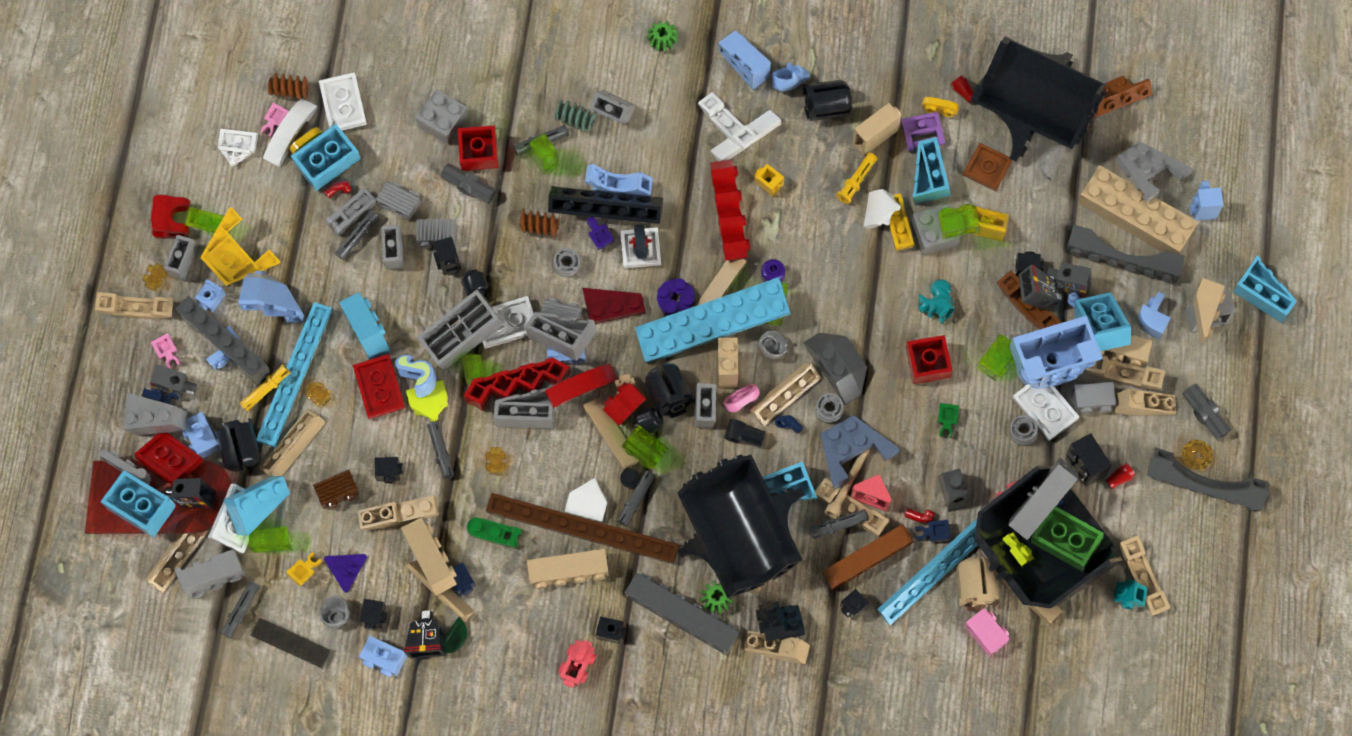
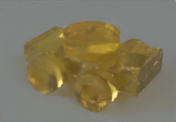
[142,263,168,291]
[304,381,332,407]
[486,447,506,475]

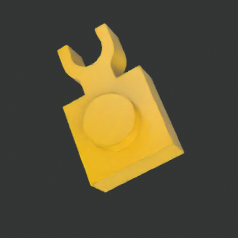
[286,552,322,587]

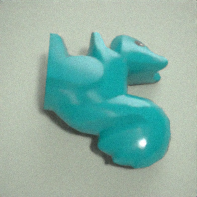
[918,279,955,324]

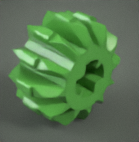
[647,20,678,52]
[700,580,733,614]

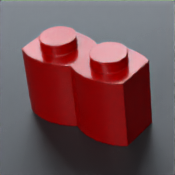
[603,381,647,426]

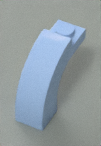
[585,164,653,196]

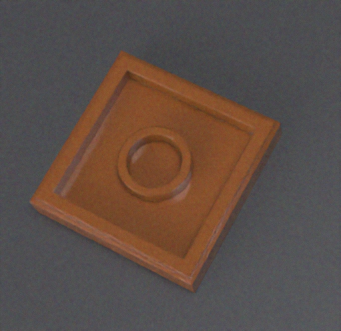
[963,143,1013,192]

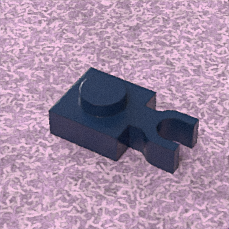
[915,520,951,543]

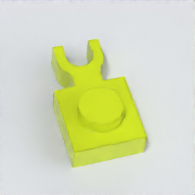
[1003,532,1035,566]

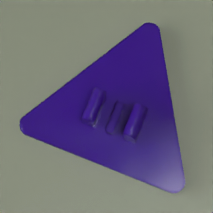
[324,554,367,593]

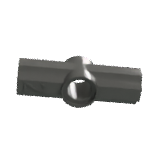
[440,163,497,204]
[1182,383,1231,440]

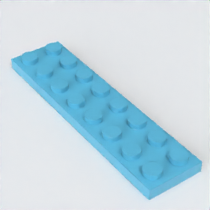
[635,277,791,364]

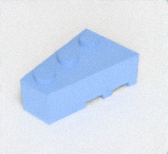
[718,30,771,90]

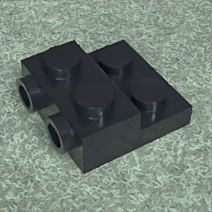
[756,602,805,641]

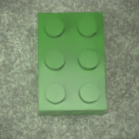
[1031,506,1104,572]

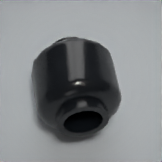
[461,269,489,296]
[633,407,664,436]

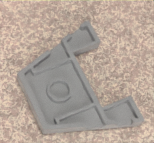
[1116,142,1193,202]

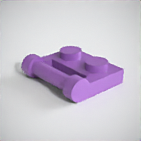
[901,112,945,152]

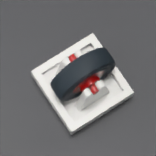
[620,225,661,269]

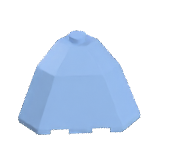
[238,271,306,323]

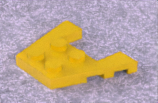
[200,206,281,286]

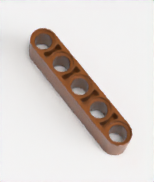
[822,524,914,590]

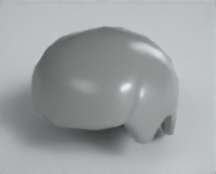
[758,330,788,359]
[320,596,350,628]

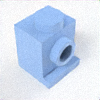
[195,279,226,312]

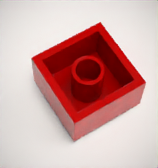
[458,125,499,171]
[905,335,953,384]

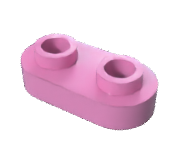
[723,384,760,412]

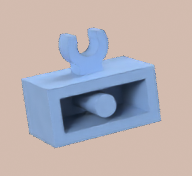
[1189,181,1224,221]
[182,412,220,459]
[359,636,407,677]

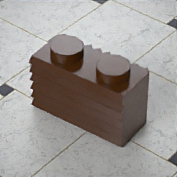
[313,469,360,510]

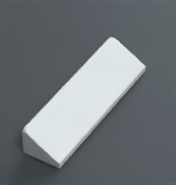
[710,110,781,161]

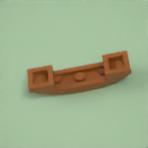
[997,270,1062,330]

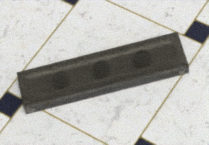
[250,618,330,669]

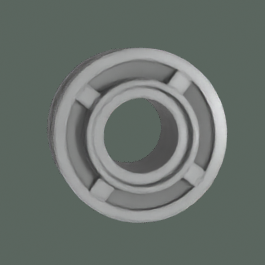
[553,248,580,277]
[816,393,843,424]
[1010,415,1038,446]

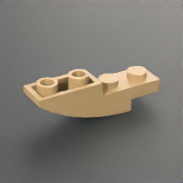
[358,495,439,530]

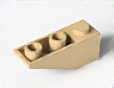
[1193,278,1226,343]
[1101,335,1153,367]
[1115,389,1176,415]
[743,631,810,665]

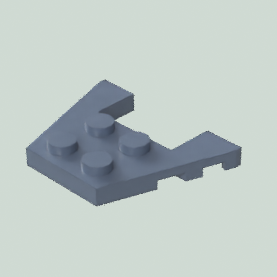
[820,415,900,489]

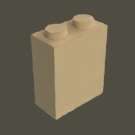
[852,103,901,156]
[718,338,738,389]

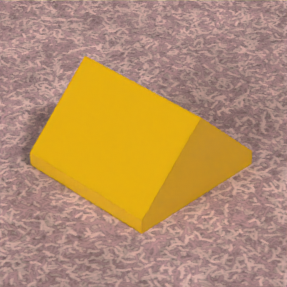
[966,206,1009,242]

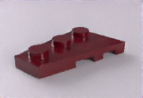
[582,288,646,324]

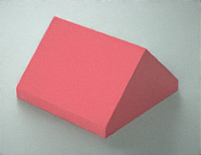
[851,474,891,512]

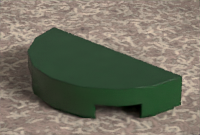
[445,616,468,653]

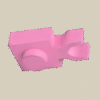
[261,103,289,138]
[151,333,181,369]

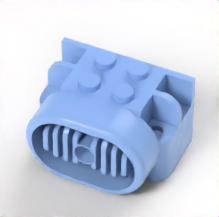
[1009,316,1103,389]

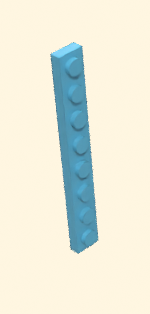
[257,302,333,448]
[877,519,978,625]

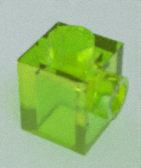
[462,354,485,385]

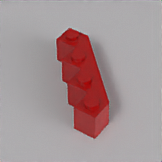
[710,159,750,261]
[464,357,571,411]

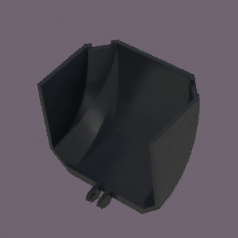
[975,466,1122,609]

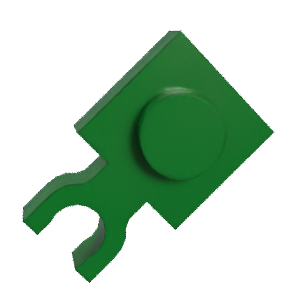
[937,403,959,438]

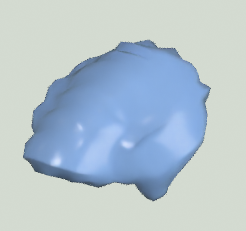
[772,62,810,92]

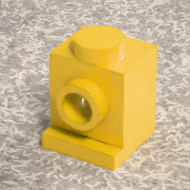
[754,164,784,197]

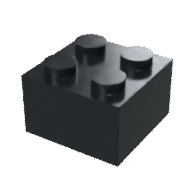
[1066,433,1112,487]

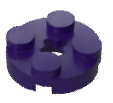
[657,278,695,315]

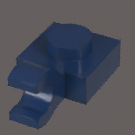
[142,388,179,405]

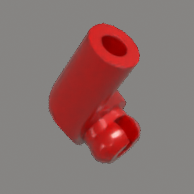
[324,180,352,199]
[905,508,935,523]

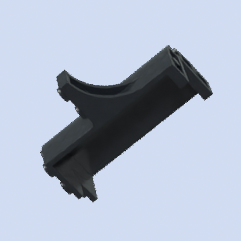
[970,37,1106,162]
[677,454,805,598]

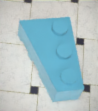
[913,137,951,205]
[1233,255,1297,323]
[339,292,391,360]
[763,461,817,501]
[223,476,290,536]

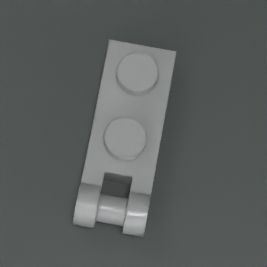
[326,188,377,236]
[99,449,152,485]

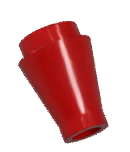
[951,75,974,103]
[1105,463,1136,489]

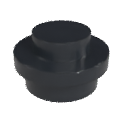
[620,469,640,488]

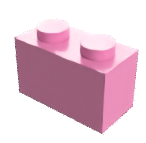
[964,608,1010,657]

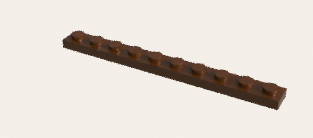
[486,493,679,565]

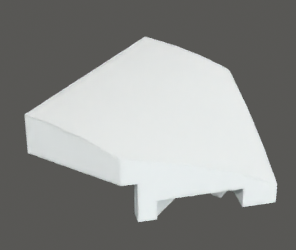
[218,129,258,167]
[864,189,901,229]
[565,478,608,522]

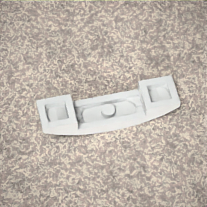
[698,92,758,149]
[263,98,318,167]

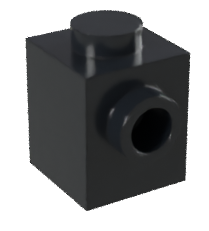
[1015,251,1044,277]
[375,457,404,484]
[840,589,869,621]
[359,599,387,631]
[595,616,626,644]

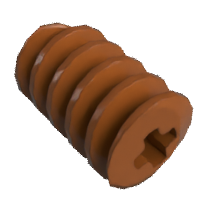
[268,73,309,100]
[520,209,560,238]

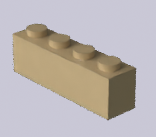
[401,517,457,596]
[527,549,609,589]

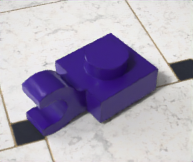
[587,217,614,250]

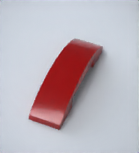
[545,364,618,408]

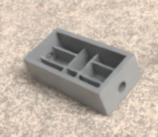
[417,290,505,371]
[1009,458,1078,540]

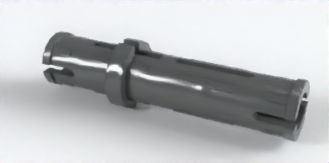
[513,124,569,156]
[334,210,379,260]
[427,421,454,479]
[616,471,656,527]
[810,509,869,539]
[220,581,260,639]

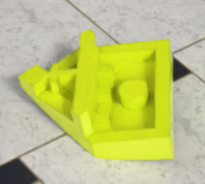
[406,380,448,422]

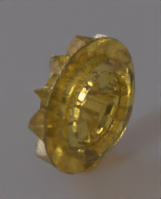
[1181,440,1213,471]

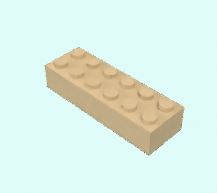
[1078,165,1198,254]

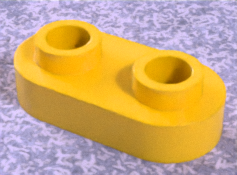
[922,97,959,118]
[290,127,323,154]

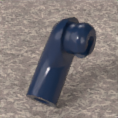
[775,415,804,434]

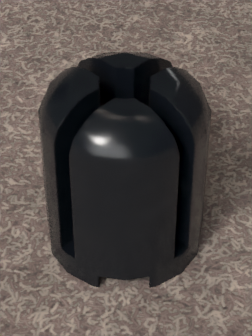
[803,80,852,121]
[645,363,695,418]
[214,418,261,472]

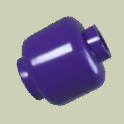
[761,259,785,283]

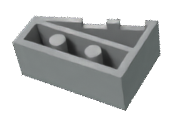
[525,312,597,361]
[494,385,555,429]
[124,393,187,436]
[175,549,246,598]

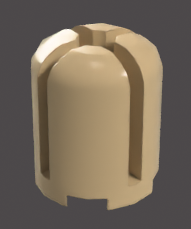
[956,557,999,611]

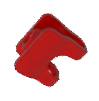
[151,195,190,239]

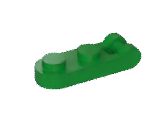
[467,517,522,549]

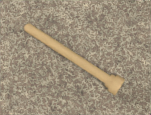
[824,448,871,519]

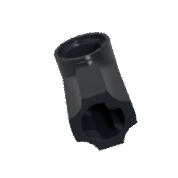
[724,419,765,448]

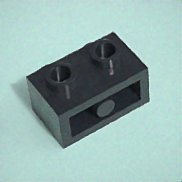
[433,237,462,275]

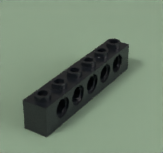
[548,186,663,224]

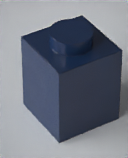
[453,562,476,596]

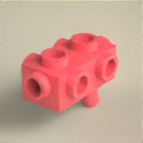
[558,640,597,688]

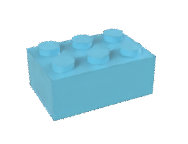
[291,124,361,191]
[1074,292,1131,352]
[101,470,176,538]

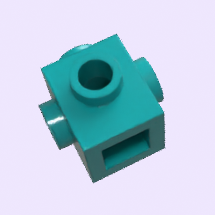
[1114,579,1148,609]

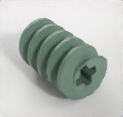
[555,100,597,132]

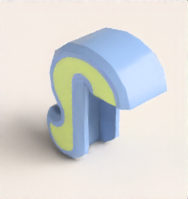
[395,355,437,397]

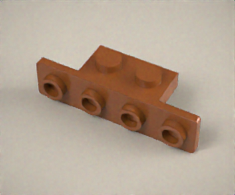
[1093,76,1152,119]

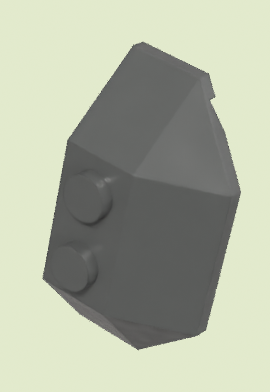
[803,333,867,405]

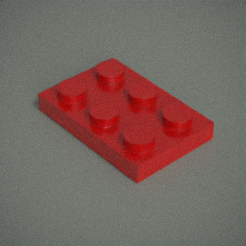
[353,354,405,419]
[134,432,203,485]

